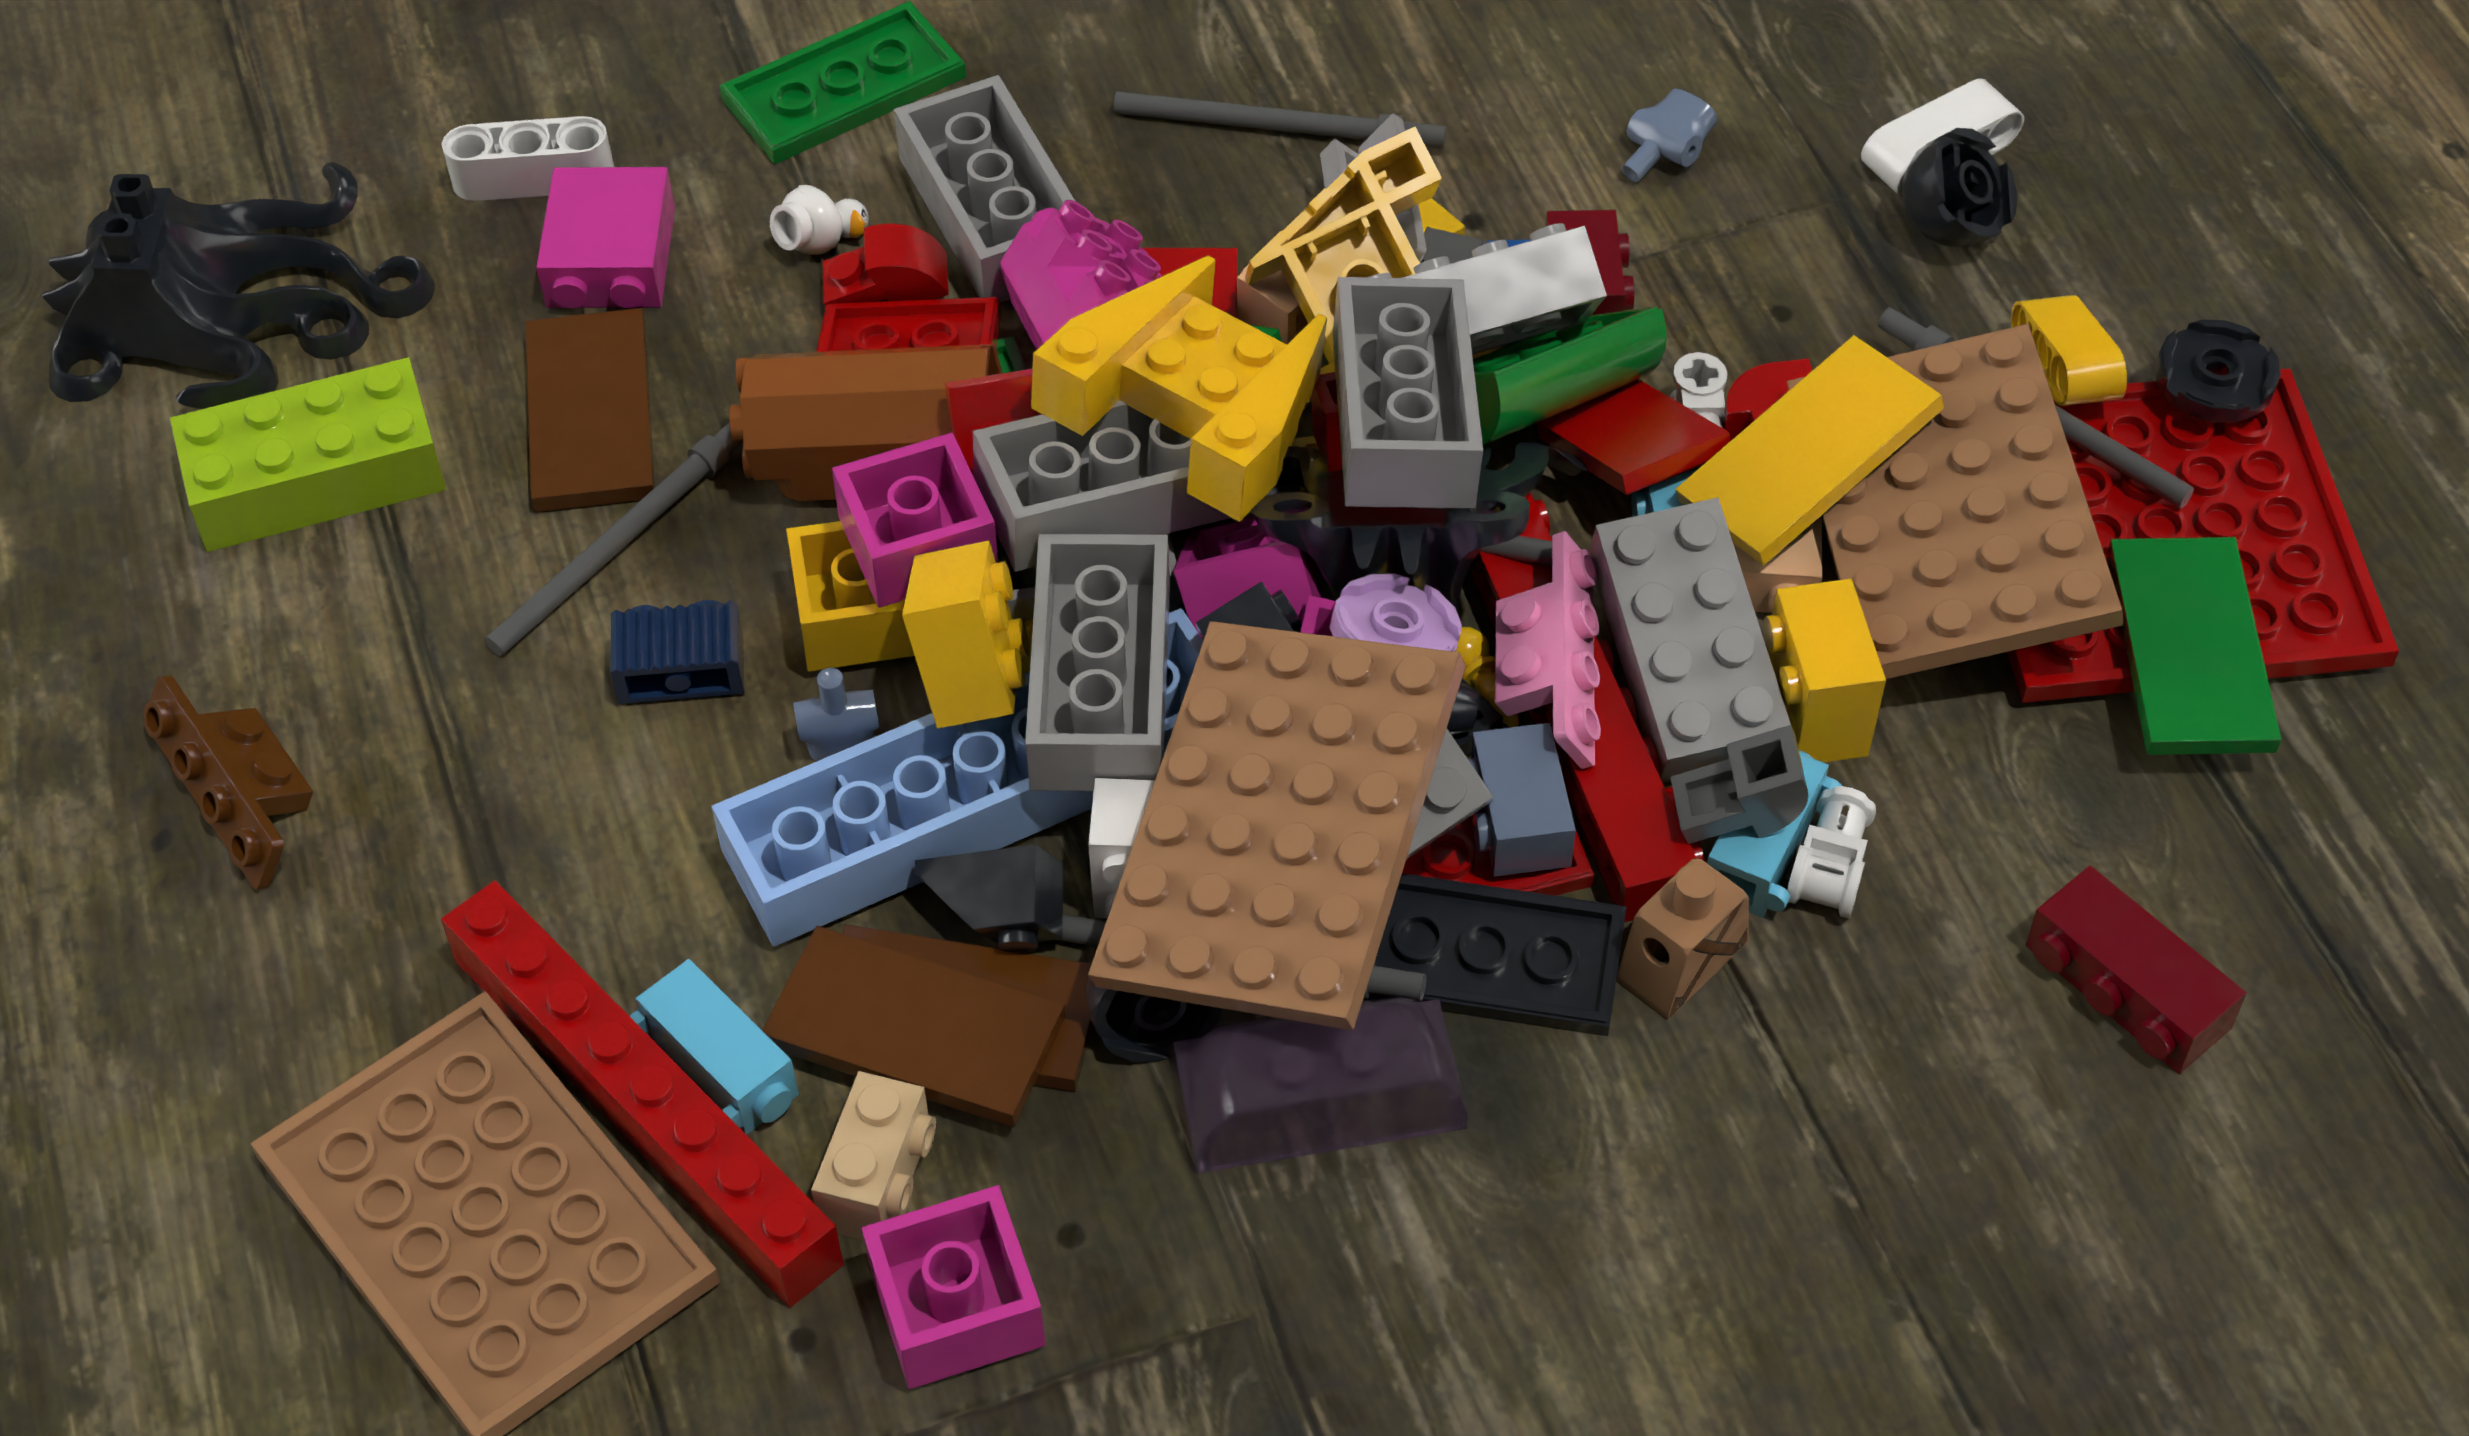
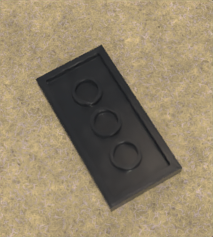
[1363,873,1627,1036]

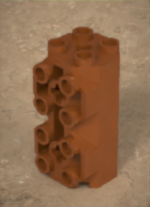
[729,344,1002,501]

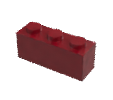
[2025,865,2247,1075]

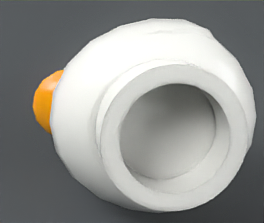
[770,185,869,255]

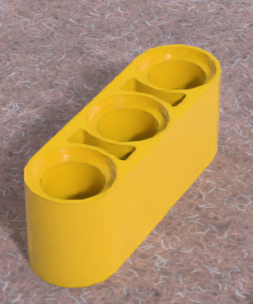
[2011,295,2127,406]

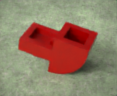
[823,223,949,306]

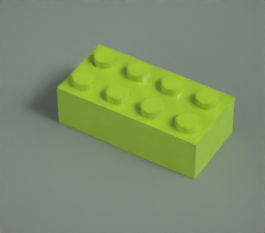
[170,357,447,552]

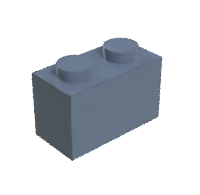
[1468,723,1576,876]

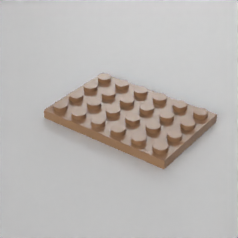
[1787,324,2123,679]
[1088,621,1465,1031]
[250,991,720,1436]

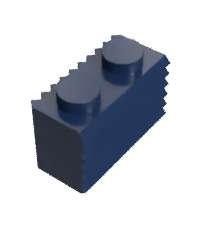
[610,600,745,704]

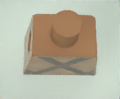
[1616,858,1749,1020]

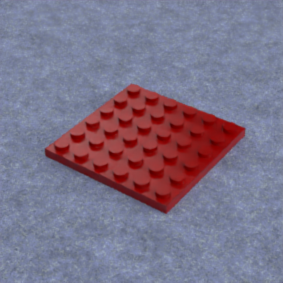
[2007,368,2399,703]

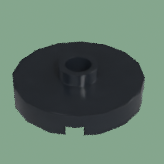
[2155,319,2281,423]

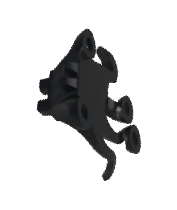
[42,162,435,409]
[1250,442,1589,609]

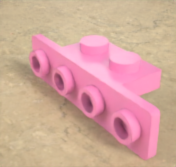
[1495,531,1601,769]

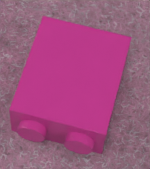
[536,167,675,308]

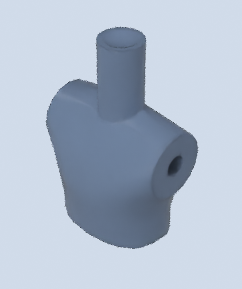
[1622,88,1718,182]
[793,668,879,761]

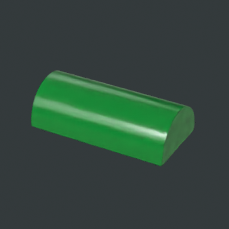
[1473,306,1666,445]

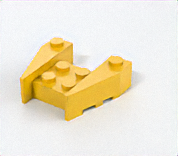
[1245,127,1508,374]
[1031,256,1327,522]

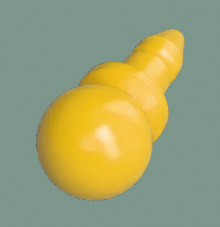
[1456,627,1519,728]

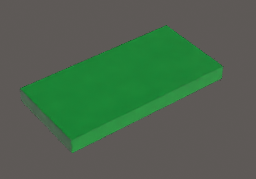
[719,1,967,165]
[2107,537,2282,755]

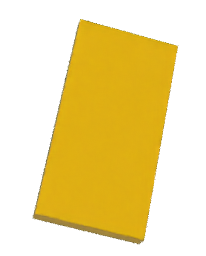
[1675,335,1944,566]

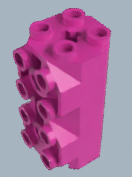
[1000,200,1162,349]

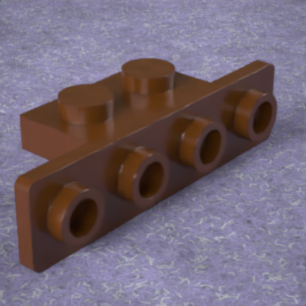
[143,675,314,890]

